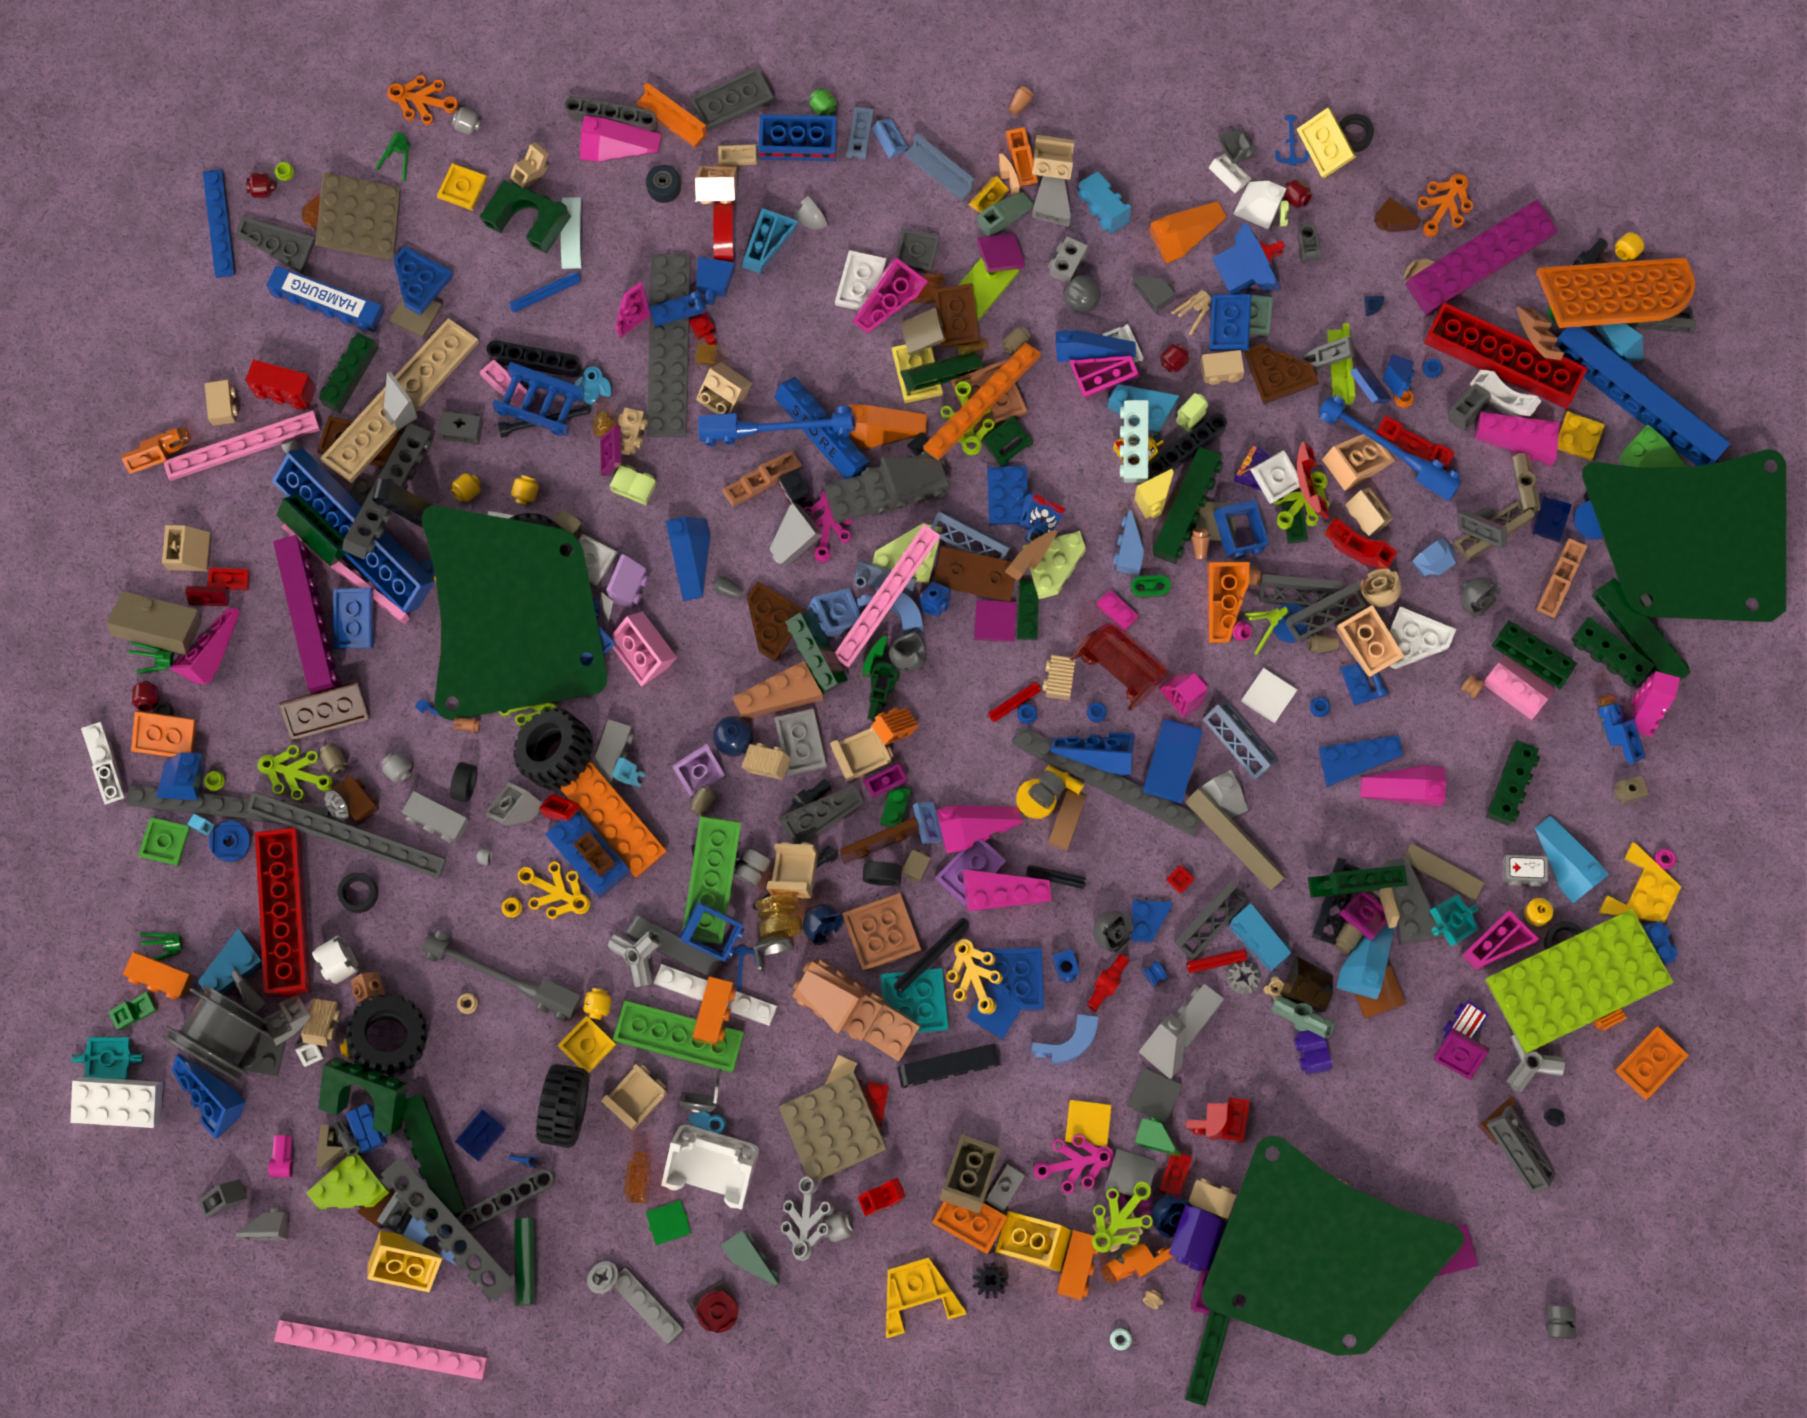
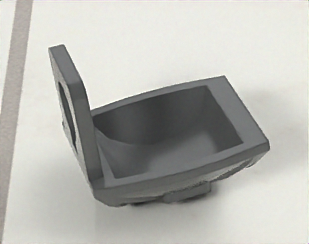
[1218,129,1257,164]
[753,935,794,974]
[680,1079,720,1113]

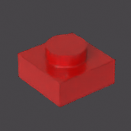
[1165,865,1195,895]

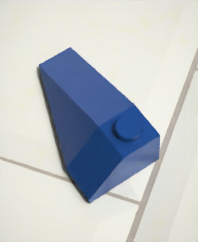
[1055,330,1136,362]
[666,517,710,601]
[1050,732,1135,775]

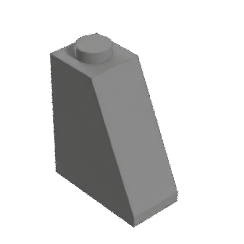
[1032,176,1071,227]
[770,503,823,565]
[1139,1013,1187,1079]

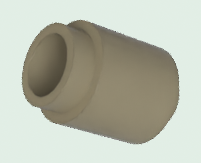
[1002,326,1031,355]
[320,743,347,775]
[689,785,717,816]
[1335,923,1363,954]

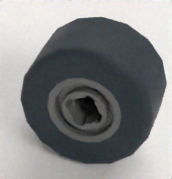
[646,165,681,203]

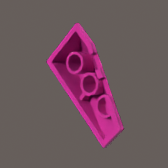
[580,116,661,162]
[852,258,928,333]
[616,282,650,338]
[170,608,240,684]
[1360,765,1447,807]
[936,805,1023,854]

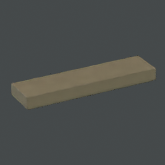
[1403,843,1485,901]

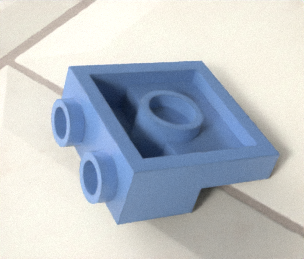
[809,588,861,638]

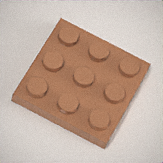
[951,360,1027,434]
[842,893,921,972]

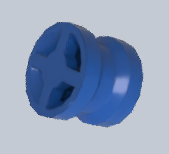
[1142,961,1167,987]

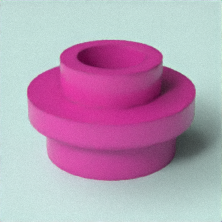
[1233,621,1252,641]
[1655,849,1676,870]

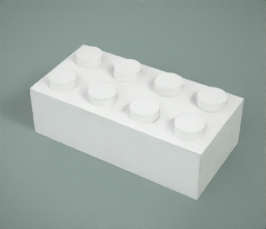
[70,1077,163,1128]

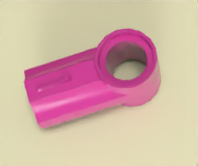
[268,1135,294,1178]

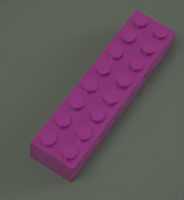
[1405,199,1558,315]
[273,535,341,693]

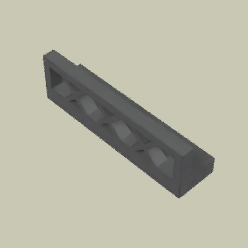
[1625,310,1696,334]
[1259,574,1343,610]
[1285,582,1366,643]
[1175,881,1248,960]
[1487,1105,1555,1194]

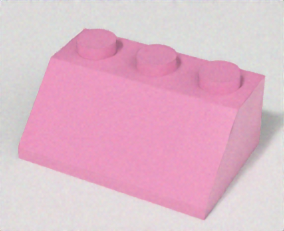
[611,611,677,687]
[1484,655,1556,720]

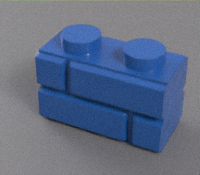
[345,1104,388,1154]

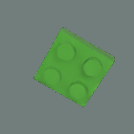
[138,817,191,867]

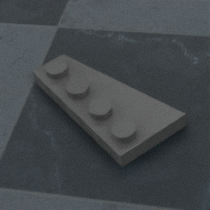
[236,217,316,274]
[778,785,864,844]

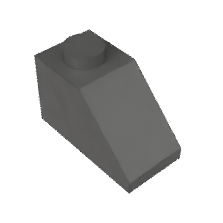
[1132,275,1175,314]
[199,1179,247,1219]

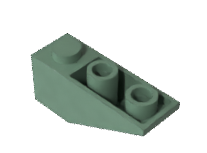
[977,192,1034,236]
[721,1231,779,1287]

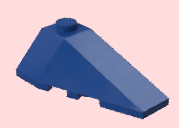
[172,1054,246,1139]

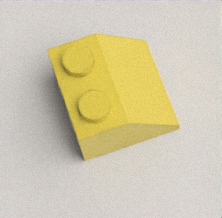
[1135,469,1174,519]

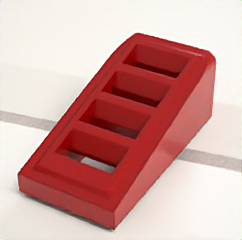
[539,794,581,821]

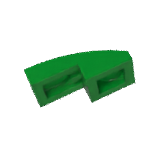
[862,636,888,677]
[109,992,158,1030]

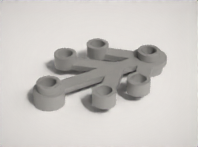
[781,1177,834,1261]

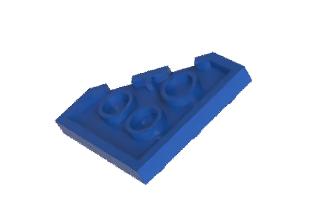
[394,246,453,315]
[980,948,1044,1011]

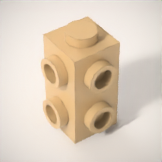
[618,408,648,455]

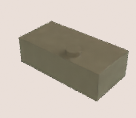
[107,591,201,655]

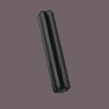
[1026,865,1087,889]

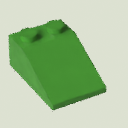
[1618,425,1687,468]

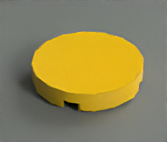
[1016,779,1057,819]

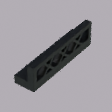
[1312,857,1360,945]

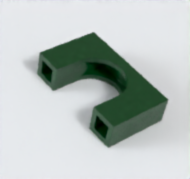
[480,180,571,253]
[318,1057,407,1136]

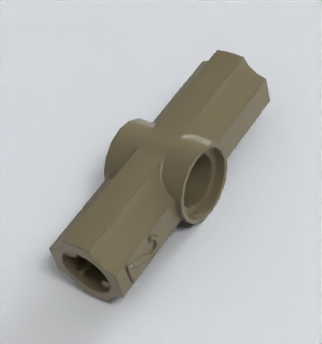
[1512,453,1541,513]

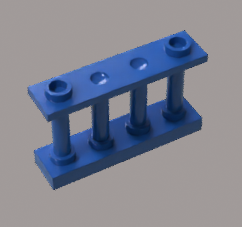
[493,362,585,436]

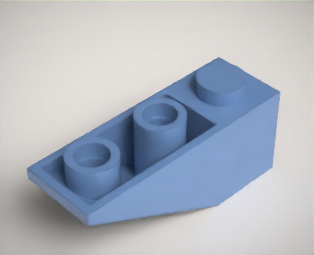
[1113,510,1144,576]

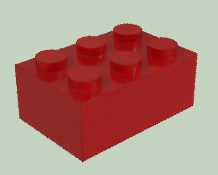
[245,359,316,410]

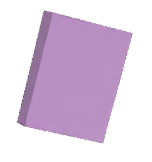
[672,744,725,797]

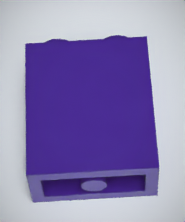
[1169,1205,1226,1272]

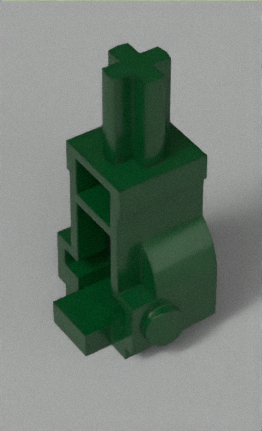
[867,662,900,722]

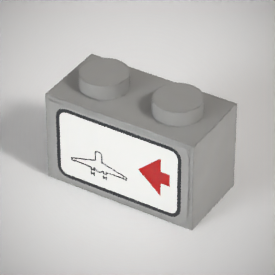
[1503,855,1548,888]

